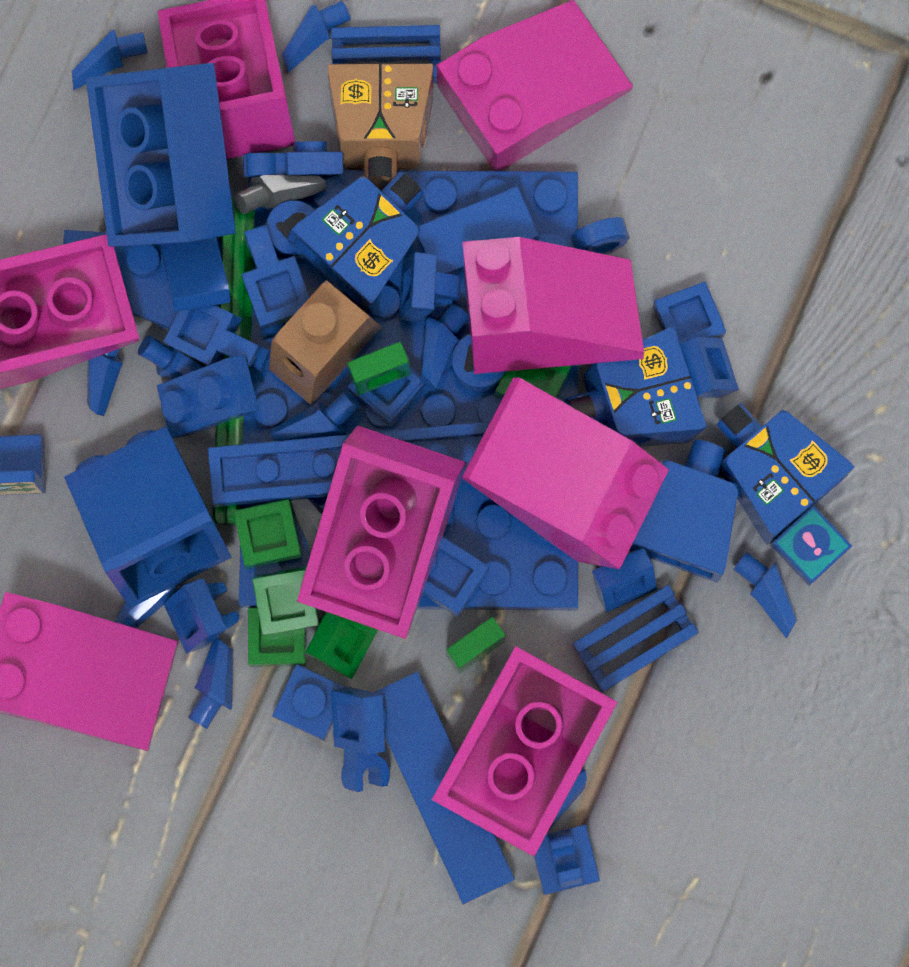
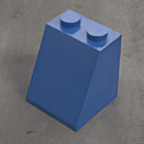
[64,426,232,608]

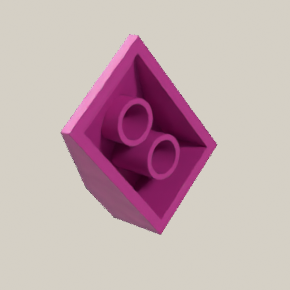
[157,0,295,159]
[437,0,633,171]
[0,234,139,389]
[462,237,644,374]
[462,378,669,569]
[297,426,466,639]
[0,592,179,752]
[432,646,618,856]

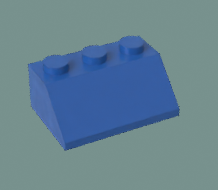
[85,63,236,247]

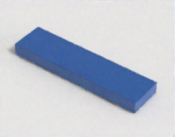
[374,671,515,905]

